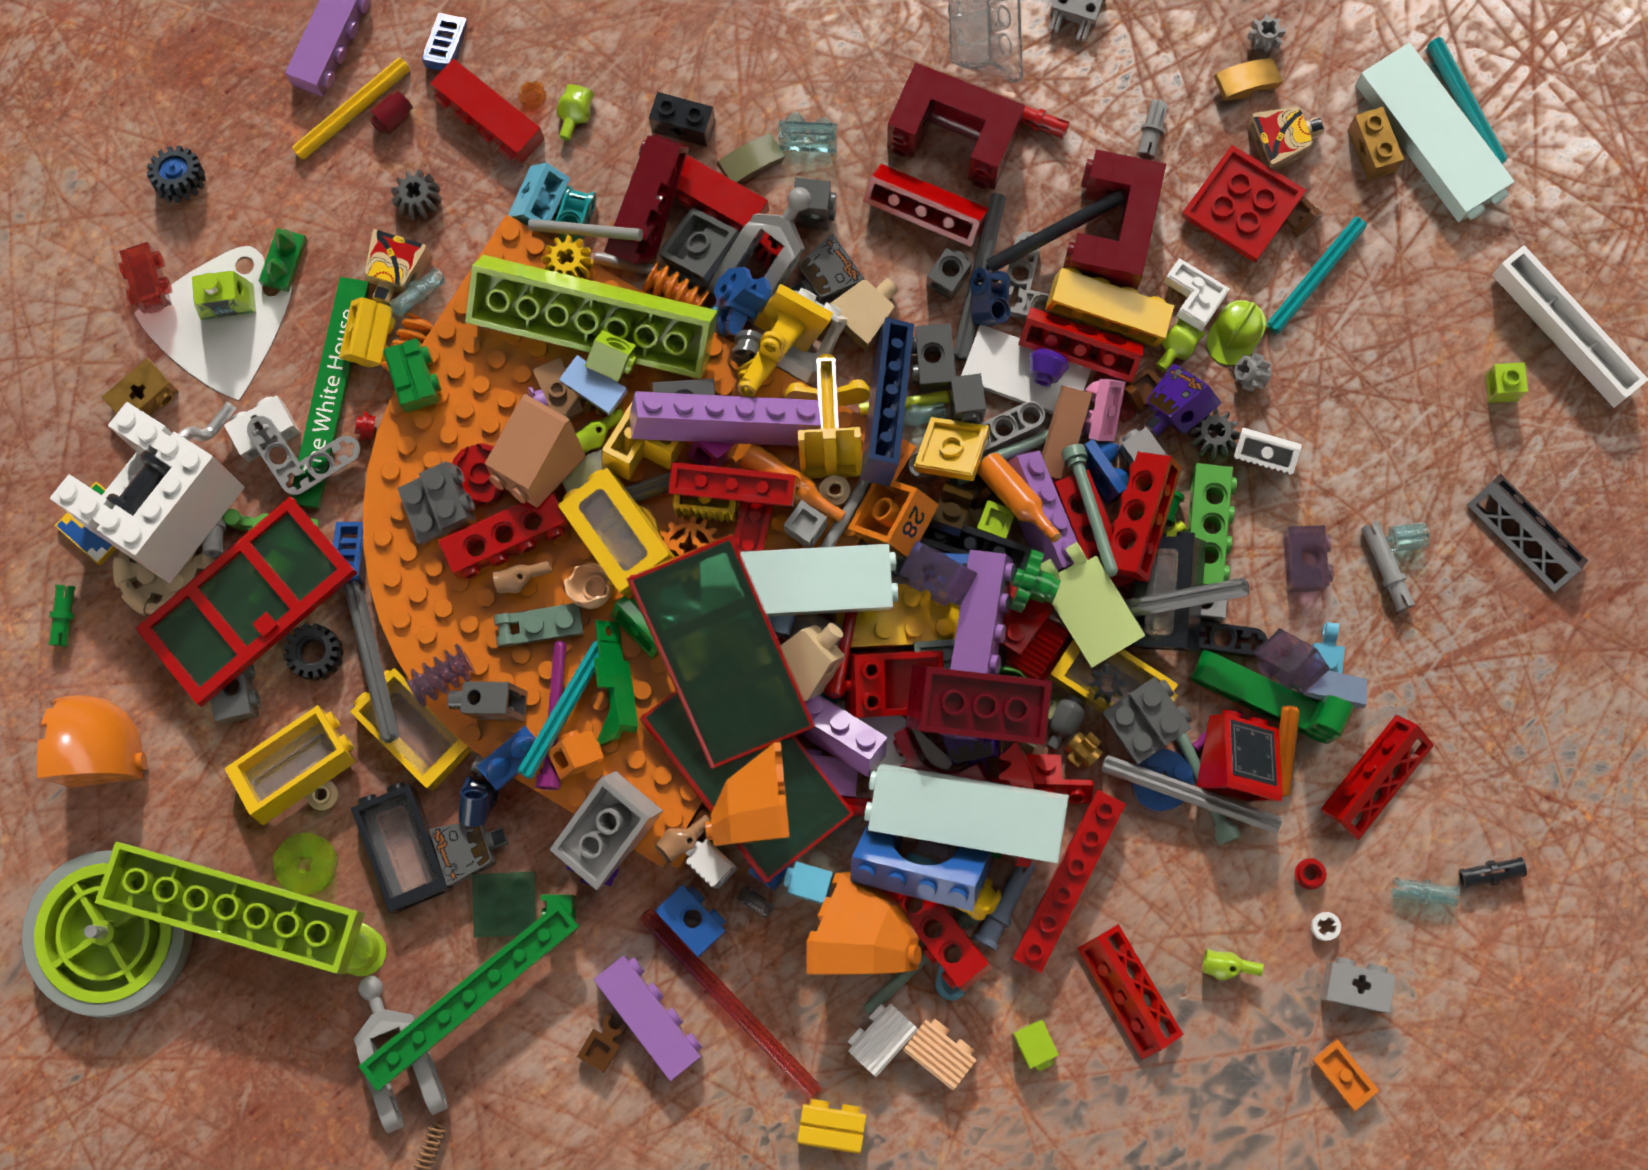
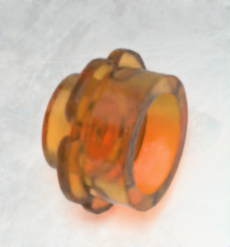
[518,81,547,109]

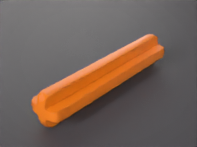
[1279,705,1300,796]

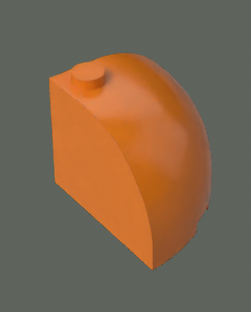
[37,695,147,788]

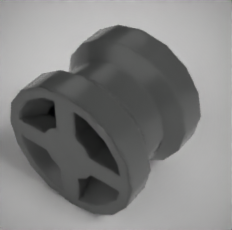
[731,330,762,366]

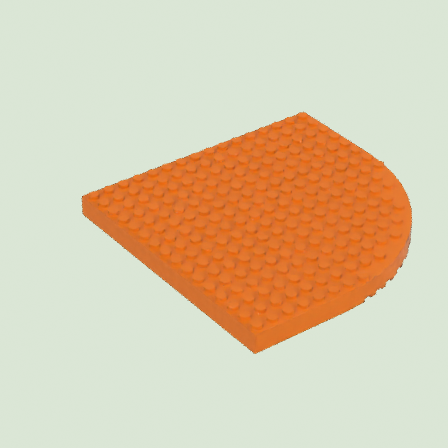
[363,214,916,869]

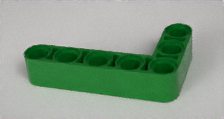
[1190,650,1355,744]

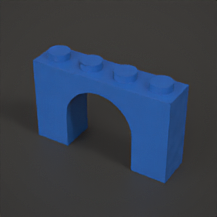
[850,823,993,912]

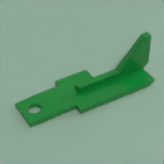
[594,620,638,746]

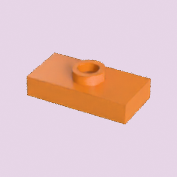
[1311,1039,1379,1111]

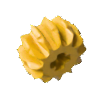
[542,235,594,278]

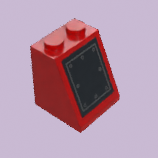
[1196,710,1283,802]

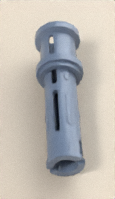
[972,862,1037,952]

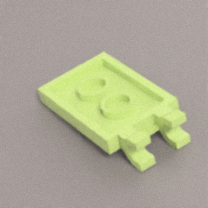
[1040,542,1145,668]

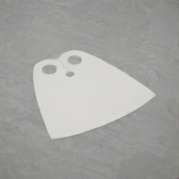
[134,246,292,400]

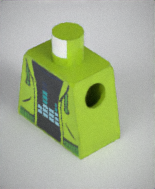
[192,271,256,320]

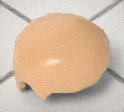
[564,562,615,609]

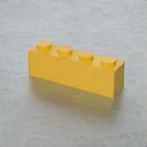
[1045,267,1174,347]

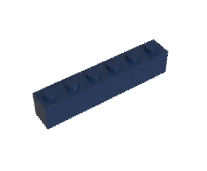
[860,317,914,486]

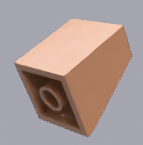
[485,394,586,508]

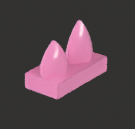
[1082,379,1126,441]

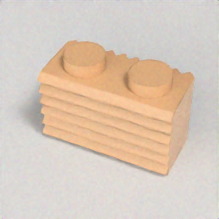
[903,1019,976,1090]

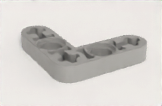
[1007,232,1083,324]
[247,416,361,495]

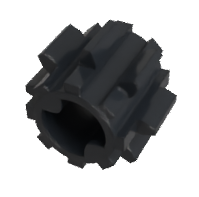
[1087,664,1127,705]

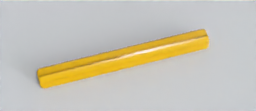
[292,57,410,160]

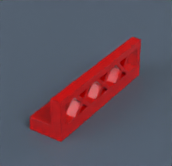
[668,462,800,507]
[734,502,774,552]
[1321,715,1434,840]
[1077,924,1184,1059]

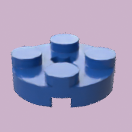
[1130,749,1193,812]

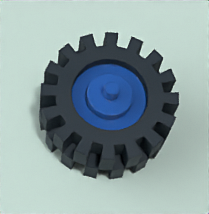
[147,146,206,203]

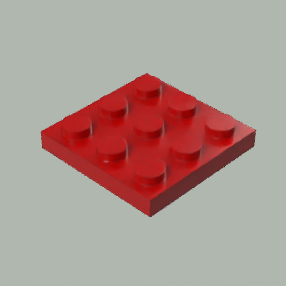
[1181,145,1307,263]

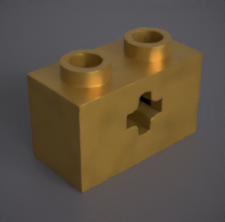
[1348,107,1404,181]
[102,358,179,417]

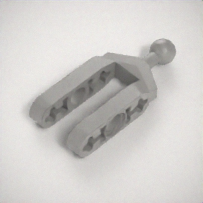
[707,187,811,325]
[354,976,449,1134]

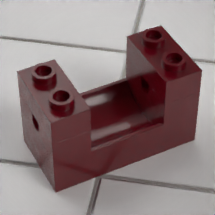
[887,62,1025,190]
[1063,149,1166,290]
[905,664,1052,745]

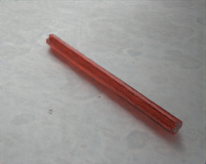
[639,908,822,1099]

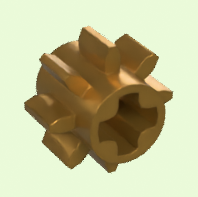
[1064,732,1103,769]

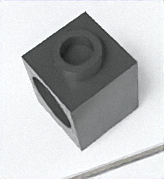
[926,248,971,301]

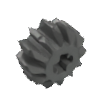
[391,169,442,221]
[1188,408,1241,460]

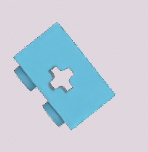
[508,163,570,226]
[783,862,834,905]

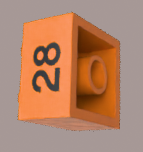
[848,480,939,559]

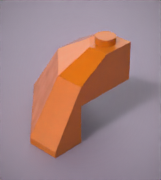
[705,742,790,846]
[807,872,922,974]

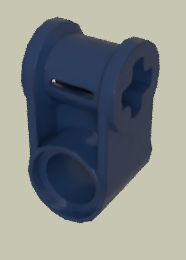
[970,268,1011,327]
[459,776,499,827]

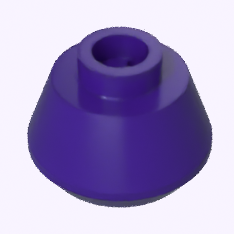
[1029,349,1069,387]

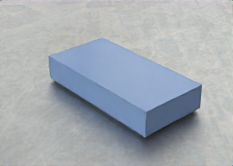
[559,355,628,416]

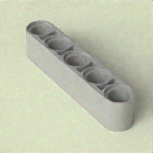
[908,401,1045,485]

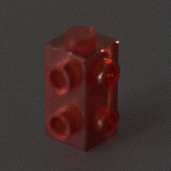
[118,242,173,314]

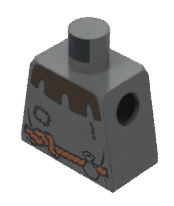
[790,234,864,305]
[448,682,528,722]
[429,823,509,887]

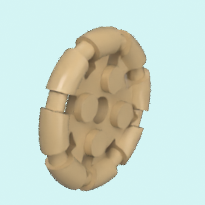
[113,541,221,620]

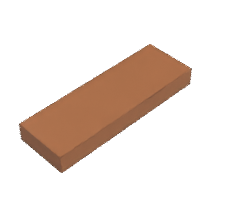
[1042,385,1092,479]

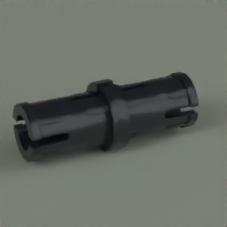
[1458,857,1527,889]

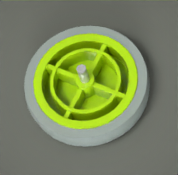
[22,850,193,1017]

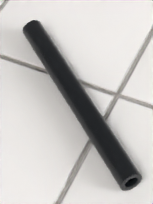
[986,189,1125,273]

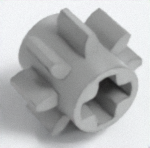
[1247,14,1286,54]
[1234,352,1272,392]

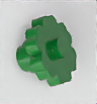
[1010,549,1061,613]

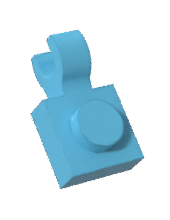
[1310,622,1345,673]

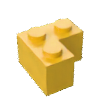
[602,402,685,481]

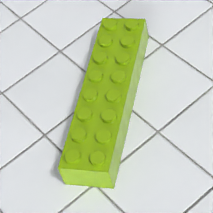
[465,255,718,379]
[95,841,365,975]

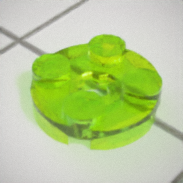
[273,832,338,895]

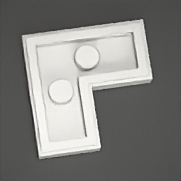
[1163,258,1230,331]

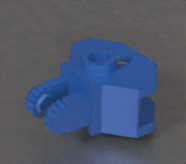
[714,267,772,336]

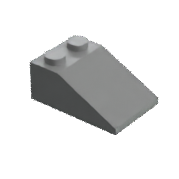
[550,771,663,890]

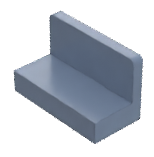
[1298,666,1367,709]

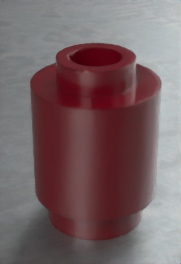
[369,91,413,134]

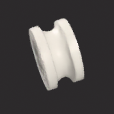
[1311,912,1341,941]

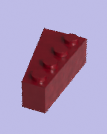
[604,135,689,264]

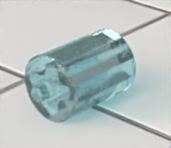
[1385,522,1429,552]

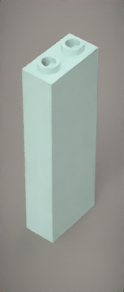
[1355,42,1515,223]
[700,544,898,619]
[864,764,1069,863]

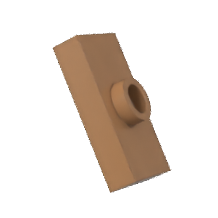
[532,358,585,420]

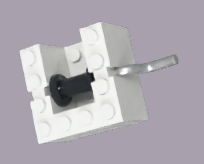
[50,402,245,584]

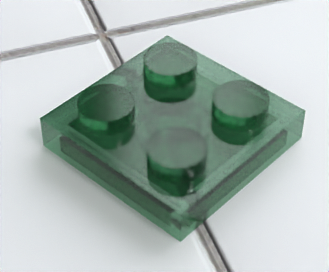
[472,871,538,938]

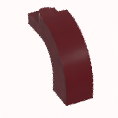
[893,727,993,782]

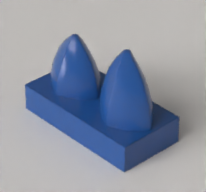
[1084,439,1130,505]
[477,726,536,791]

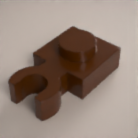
[577,1013,628,1073]

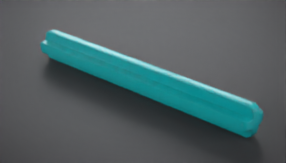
[1427,37,1507,164]
[1266,216,1367,334]
[518,640,599,779]

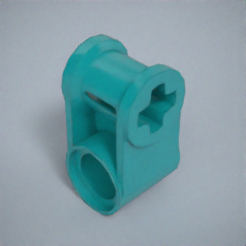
[556,185,597,243]

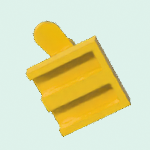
[737,284,833,397]
[785,354,870,479]

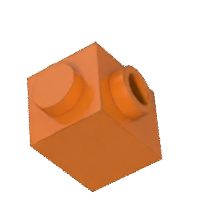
[548,730,604,780]

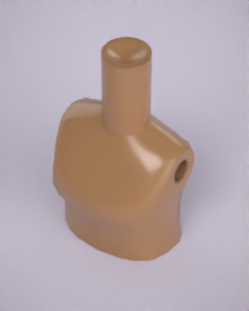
[493,561,552,594]
[655,815,711,863]

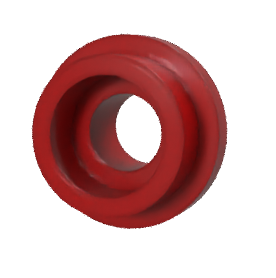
[354,411,376,441]
[1294,858,1327,890]

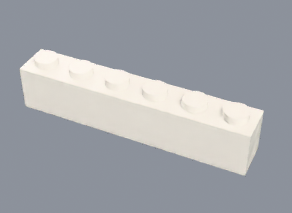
[1492,245,1648,408]

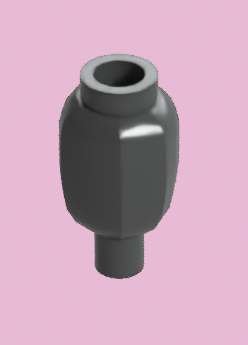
[1048,693,1086,750]

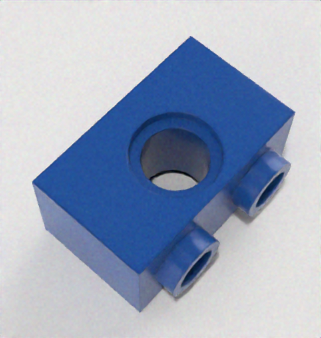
[655,885,727,958]

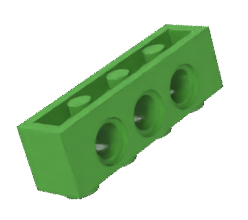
[1187,463,1237,585]

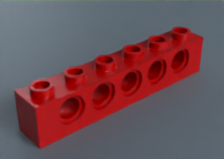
[1011,790,1126,974]

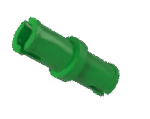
[48,584,76,647]

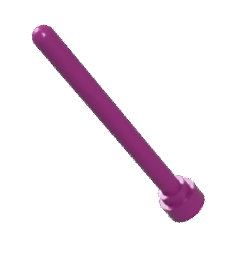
[535,641,566,790]

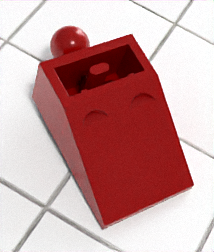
[824,651,944,718]

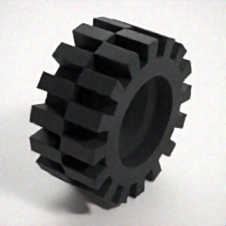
[283,623,343,681]

